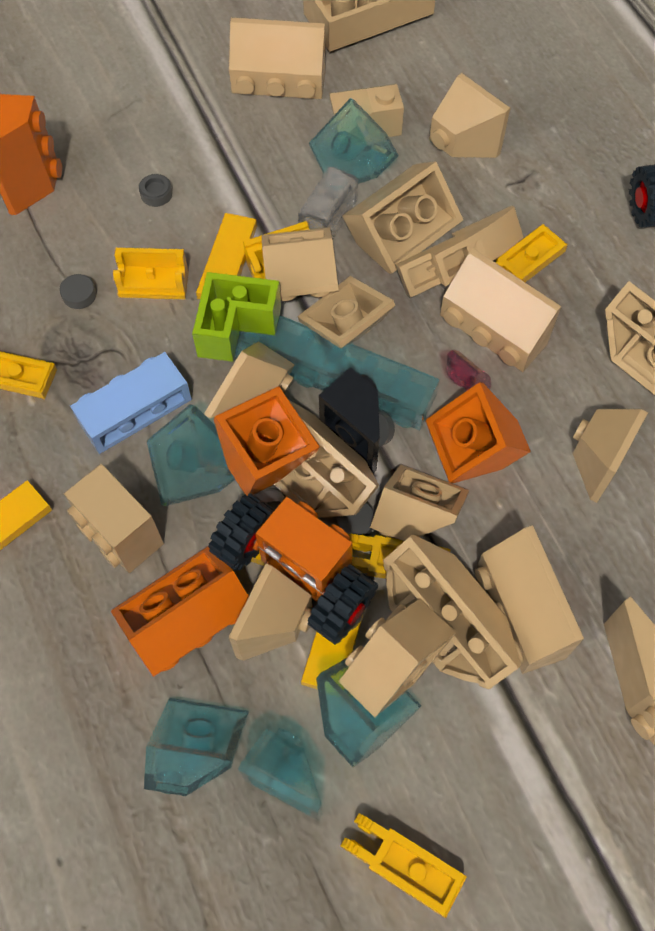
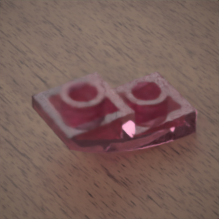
[446,350,491,390]

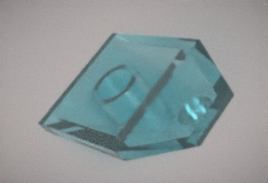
[309,98,399,191]
[146,404,235,506]
[316,658,421,767]
[144,698,249,796]
[238,728,323,821]

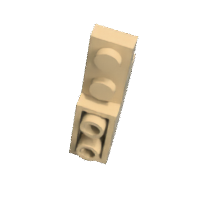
[395,206,524,298]

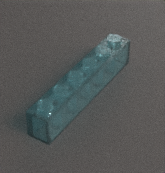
[234,315,440,431]

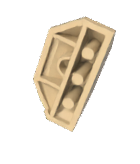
[605,281,655,395]
[266,389,379,518]
[383,534,521,690]

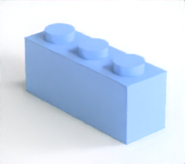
[70,352,192,454]

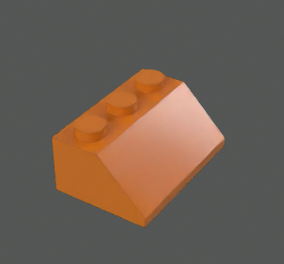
[0,94,62,215]
[111,546,249,677]

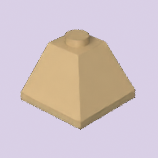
[429,73,510,158]
[330,84,404,144]
[297,276,395,349]
[204,341,295,418]
[573,409,648,503]
[370,464,469,541]
[229,564,312,661]

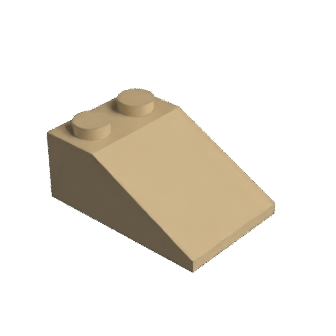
[604,597,655,745]

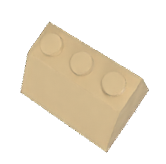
[229,17,325,99]
[342,161,463,274]
[440,248,561,372]
[475,525,584,674]

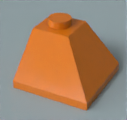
[425,382,531,483]
[214,386,320,496]

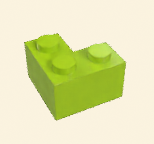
[192,272,281,362]

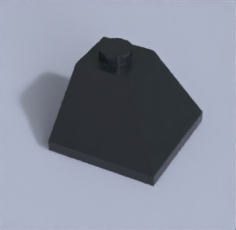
[319,367,380,474]

